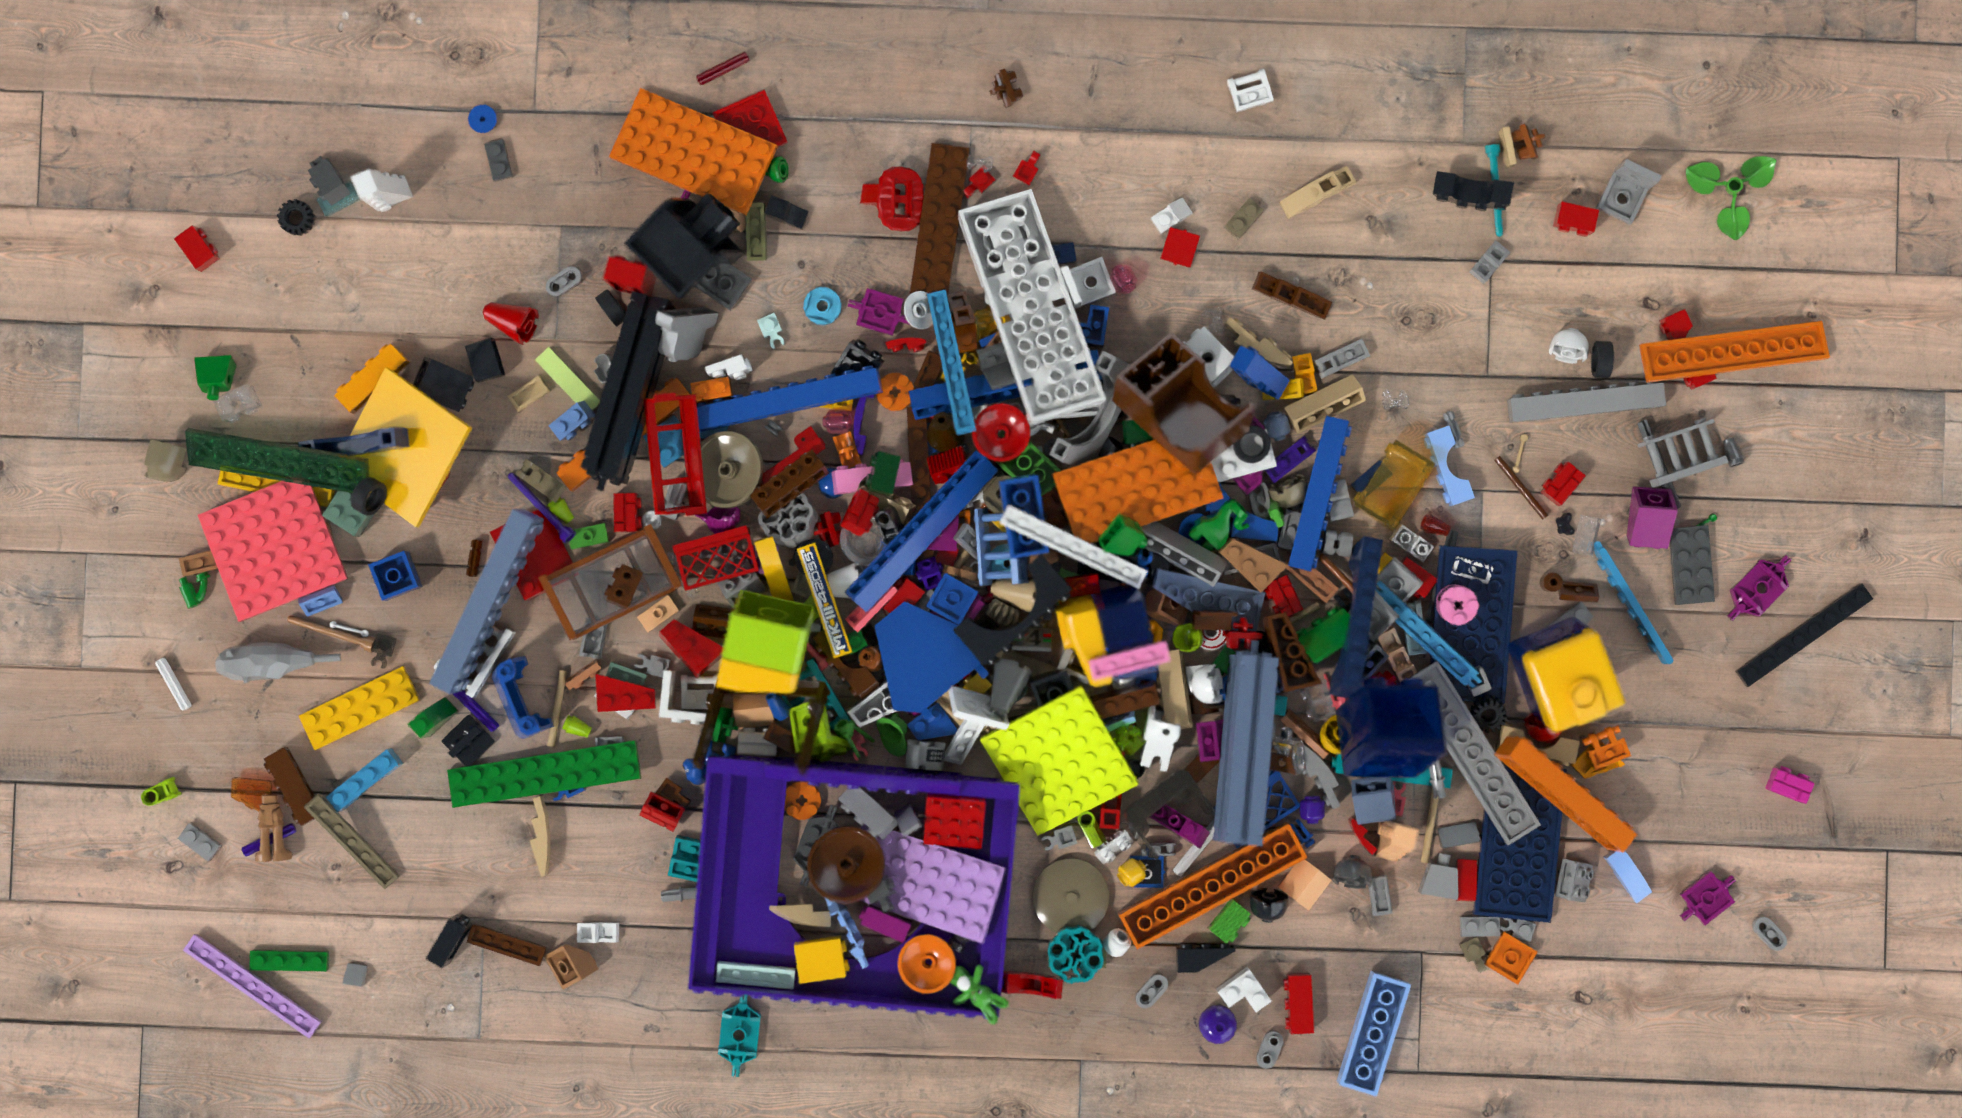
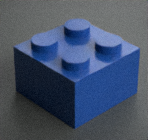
[368,551,423,601]

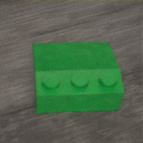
[1296,606,1350,664]

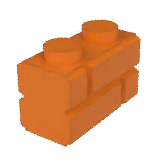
[690,377,733,404]

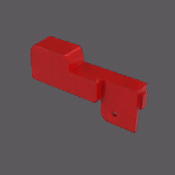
[762,426,826,484]

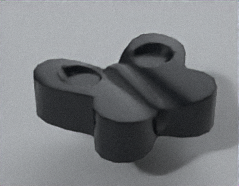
[1556,513,1575,535]

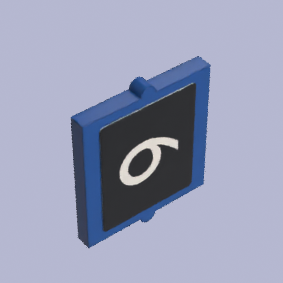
[1130,855,1165,888]

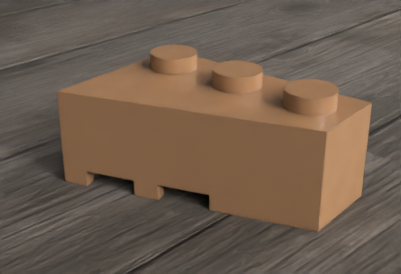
[1218,537,1288,593]

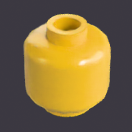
[1117,858,1146,887]

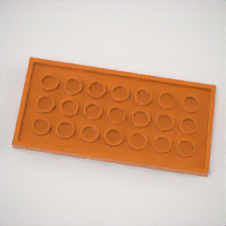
[609,88,778,216]
[1052,440,1223,544]

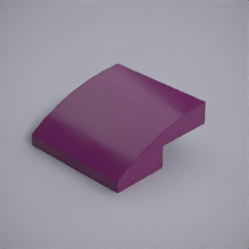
[1196,719,1223,762]

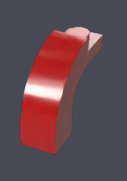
[1001,971,1063,999]

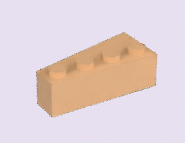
[1374,821,1418,862]

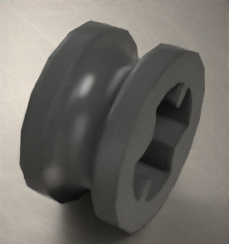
[764,419,784,437]

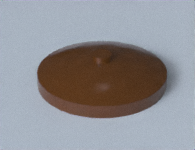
[807,827,885,903]

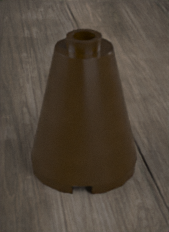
[927,412,965,453]

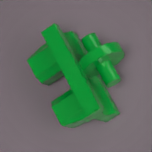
[712,707,739,743]

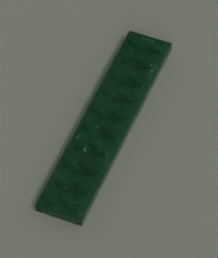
[185,428,370,493]

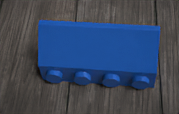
[999,474,1049,559]

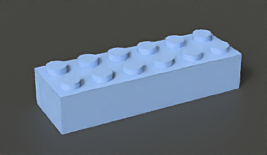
[1336,970,1411,1097]

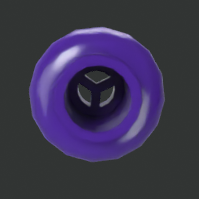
[1300,796,1325,824]

